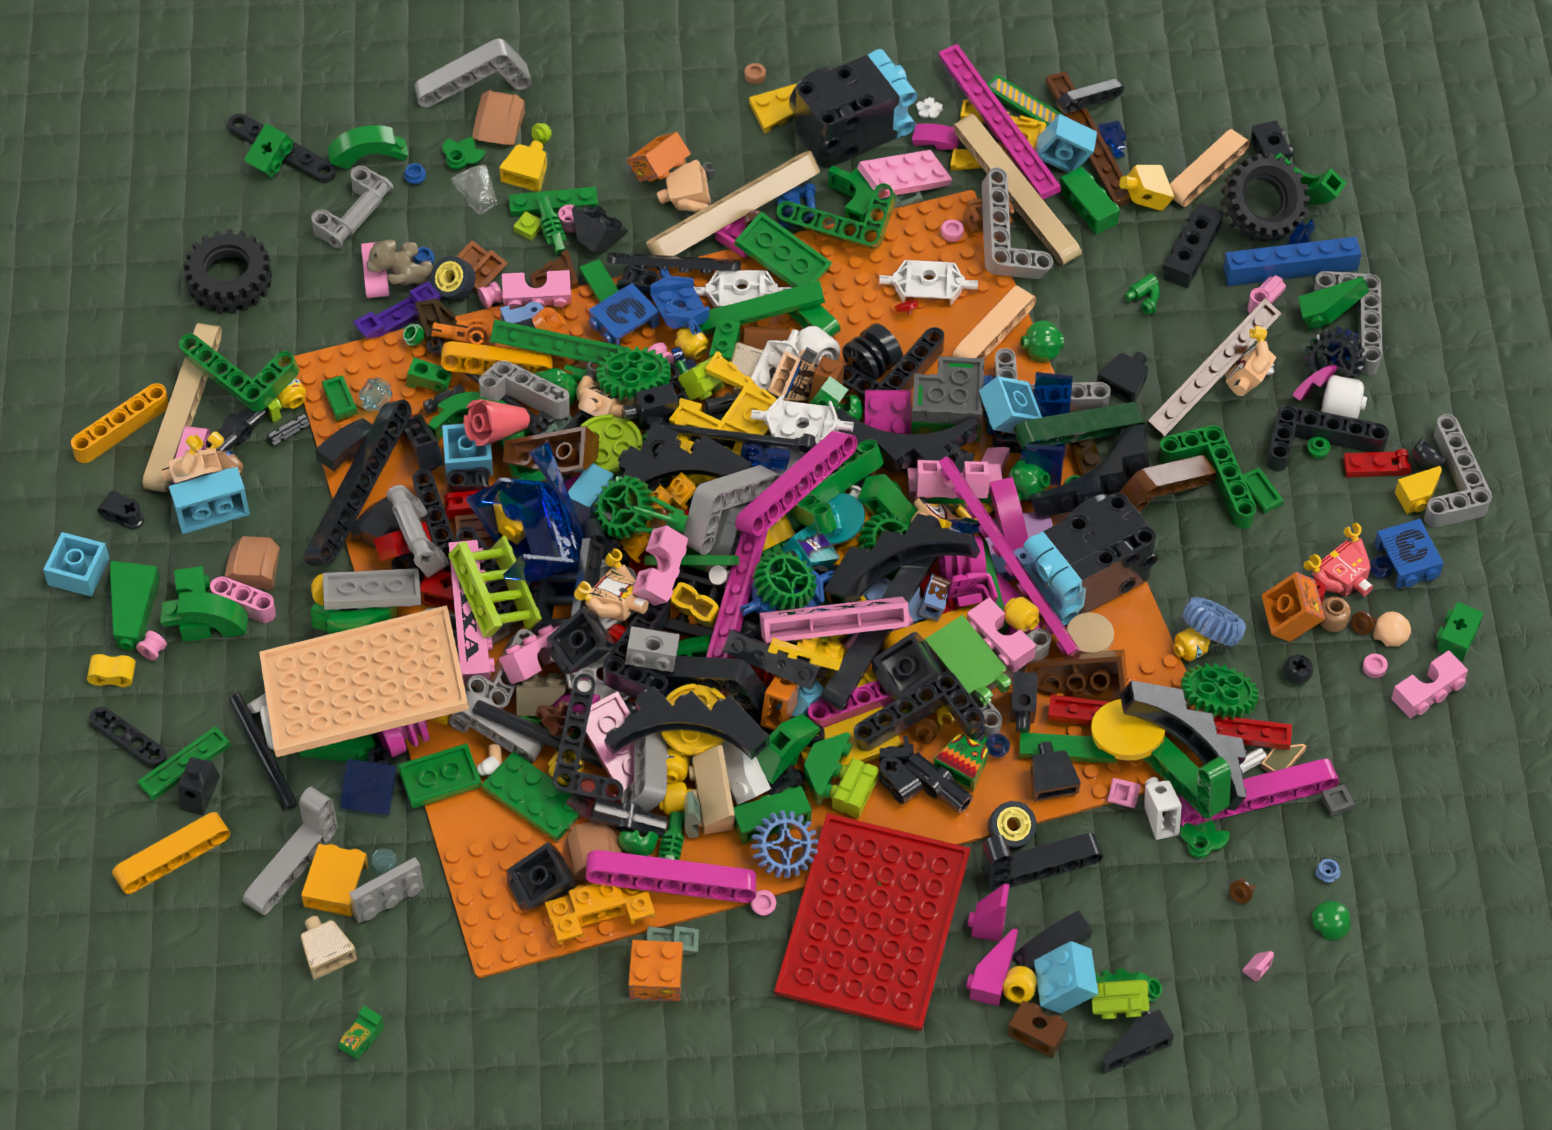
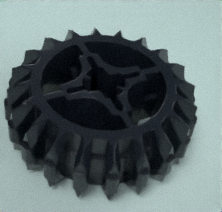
[1304,327,1366,387]

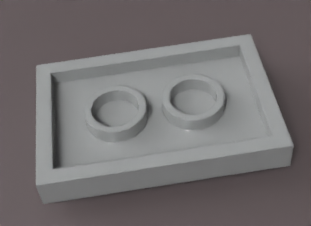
[349,857,424,924]

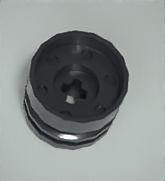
[842,323,903,381]

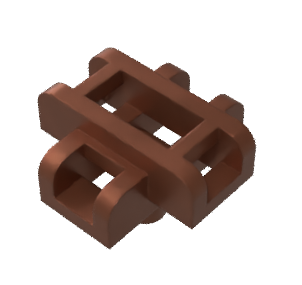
[535,700,576,737]

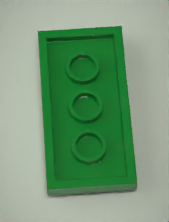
[734,212,832,287]
[481,751,589,842]

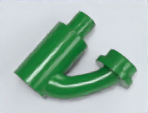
[1124,273,1160,315]

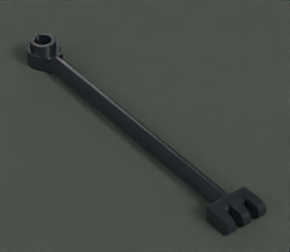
[427,337,554,435]
[646,416,817,453]

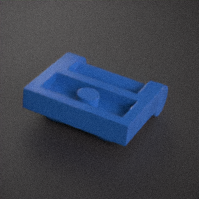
[777,183,816,228]

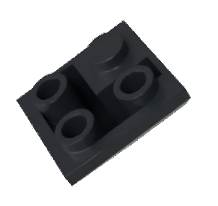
[572,205,628,252]

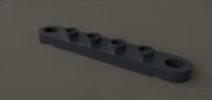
[228,114,336,183]
[607,252,741,273]

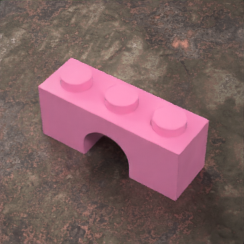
[502,270,571,309]
[916,460,989,499]
[632,525,689,606]
[967,597,1036,673]
[499,625,561,684]
[1391,651,1468,719]

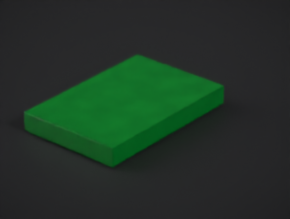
[397,743,482,809]

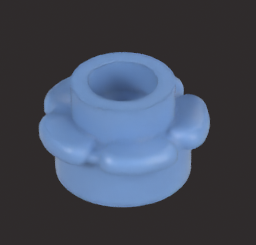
[1316,859,1340,883]

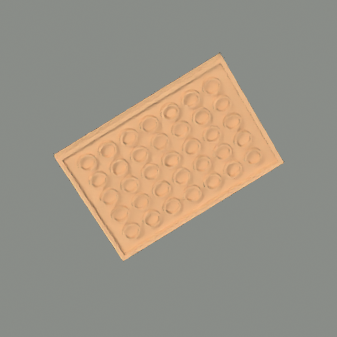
[259,606,469,757]

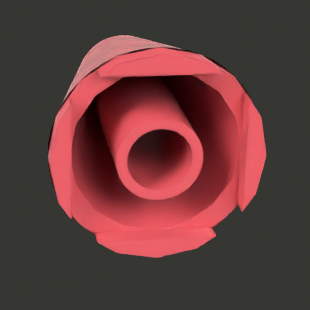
[464,399,530,446]

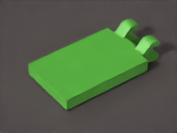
[924,615,1012,706]

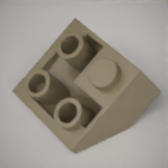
[516,673,567,716]

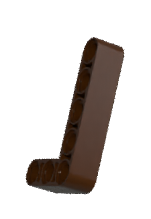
[1119,455,1217,513]

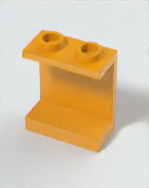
[301,844,368,917]

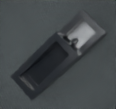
[315,418,373,471]
[1013,910,1092,972]

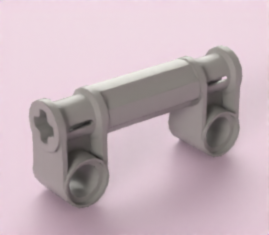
[311,166,394,249]
[386,485,449,577]

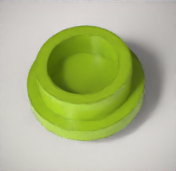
[532,123,552,145]

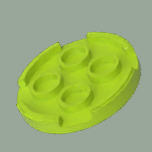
[581,414,643,475]

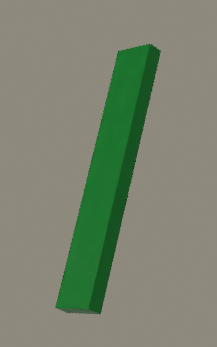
[698,281,825,335]
[490,319,626,364]

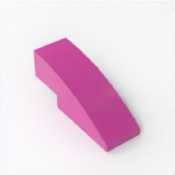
[989,477,1028,551]

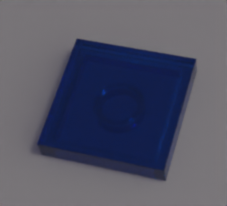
[340,759,397,815]

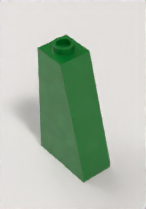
[110,561,160,650]

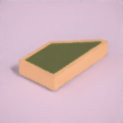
[1260,744,1306,773]

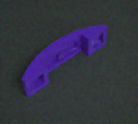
[353,281,441,339]

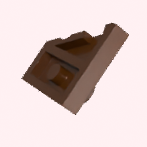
[530,250,579,290]

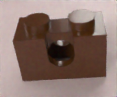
[1007,1001,1068,1059]

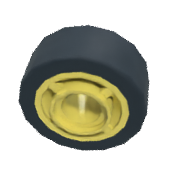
[430,256,476,301]
[988,801,1037,849]

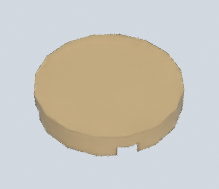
[1067,612,1114,654]

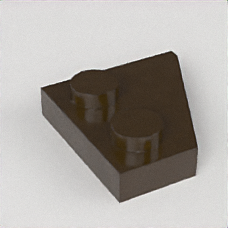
[414,298,468,342]

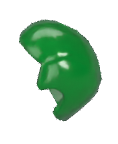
[835,394,863,421]
[618,830,659,856]
[1312,900,1351,940]

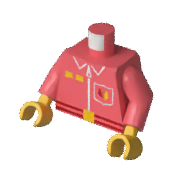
[1303,523,1373,596]

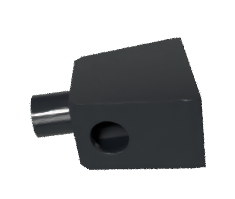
[1097,352,1149,403]
[622,383,679,430]
[1010,672,1037,733]
[1031,741,1081,802]
[178,757,220,816]

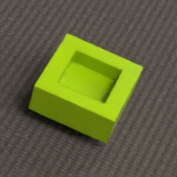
[513,212,542,241]
[266,397,282,423]

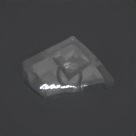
[451,164,497,215]

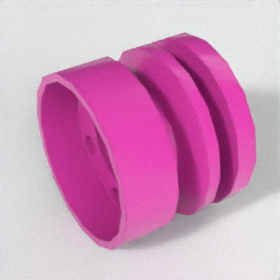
[937,535,986,585]
[377,721,430,758]

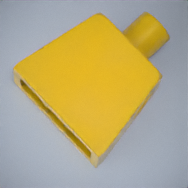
[500,141,547,192]
[1119,165,1174,211]

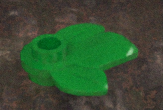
[442,137,485,169]
[1180,818,1230,858]

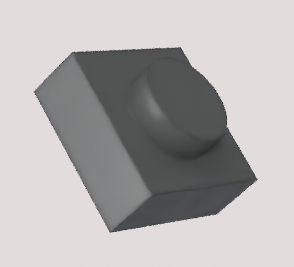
[1321,785,1355,816]

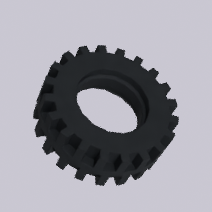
[1220,153,1309,242]
[184,229,272,314]

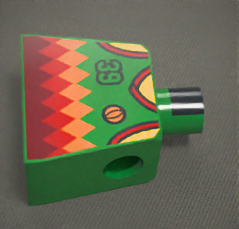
[934,734,989,792]

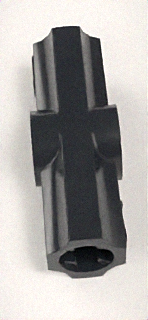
[205,407,269,452]
[904,752,973,814]
[590,798,667,839]

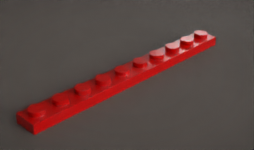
[1048,695,1292,750]

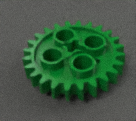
[596,346,671,401]
[1180,663,1259,720]

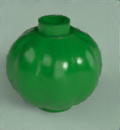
[1020,320,1064,362]
[1008,458,1050,501]

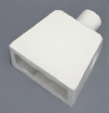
[1144,777,1182,840]

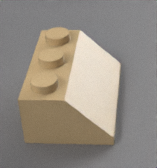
[688,745,734,834]

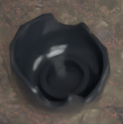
[1412,439,1446,470]

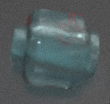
[358,377,393,412]

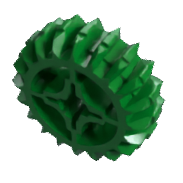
[593,475,656,540]
[856,512,909,576]
[752,550,817,611]

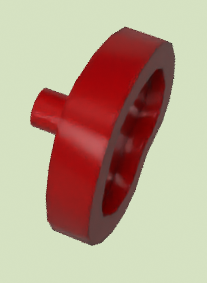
[895,300,919,315]

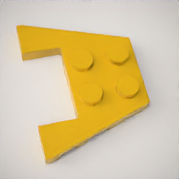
[768,637,845,671]

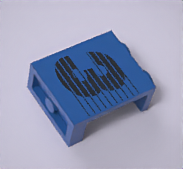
[588,283,660,346]
[1374,519,1444,589]

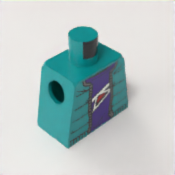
[782,527,840,569]

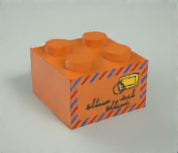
[626,132,691,182]
[1261,572,1325,642]
[629,940,683,1001]

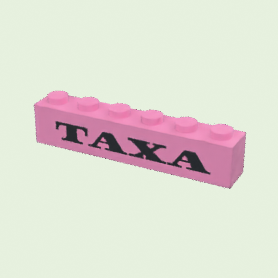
[449,540,495,683]
[760,597,910,643]

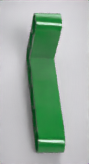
[777,183,896,249]
[179,334,300,412]
[1158,425,1256,529]
[789,439,883,534]
[1143,736,1231,819]

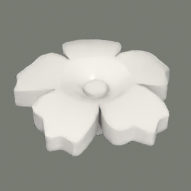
[916,97,942,119]

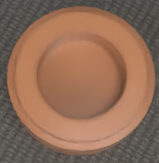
[745,63,766,85]

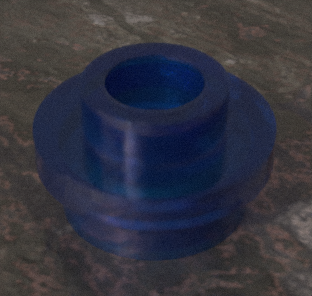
[1370,555,1393,578]
[986,733,1010,757]

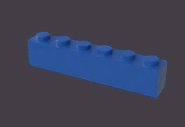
[1223,237,1361,286]

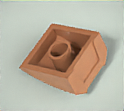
[472,90,525,145]
[225,536,280,590]
[567,822,622,882]

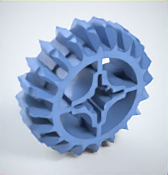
[1182,597,1246,646]
[751,811,818,878]

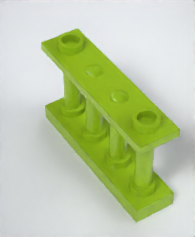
[448,536,542,638]

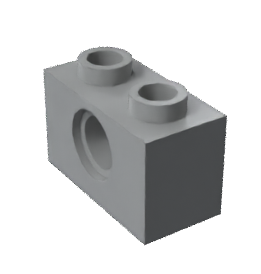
[625,626,680,672]

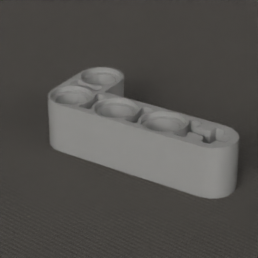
[479,361,570,419]
[464,629,533,709]
[449,691,545,763]
[621,732,667,812]

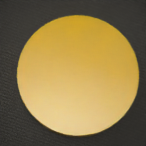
[661,684,725,756]
[1092,699,1165,761]

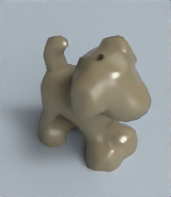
[367,239,433,285]

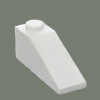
[722,741,771,805]

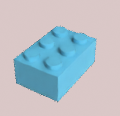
[169,467,250,534]

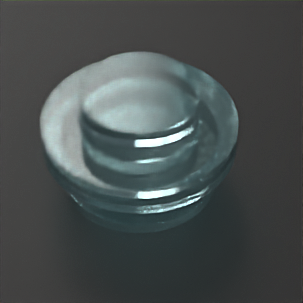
[371,848,396,873]

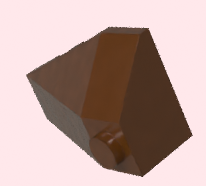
[503,426,599,474]
[1026,649,1127,702]

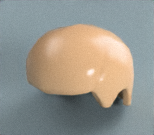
[1372,611,1411,647]

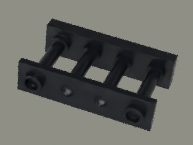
[531,538,604,636]
[662,572,751,638]
[722,619,830,690]

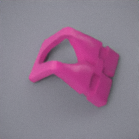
[947,572,998,603]

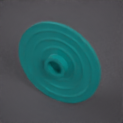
[824,494,865,544]

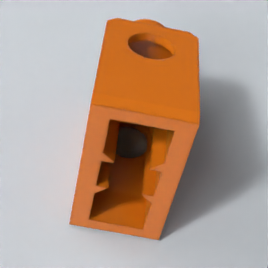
[760,675,800,730]

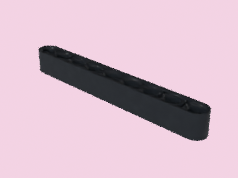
[305,399,412,567]
[819,557,937,712]

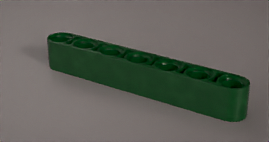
[1013,402,1145,450]

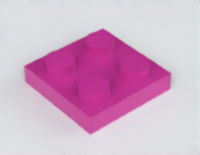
[865,390,911,434]

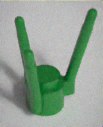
[633,496,688,534]

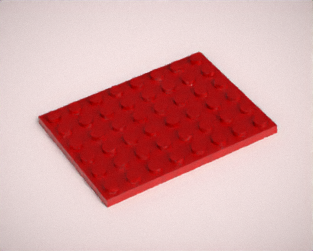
[774,813,971,1032]

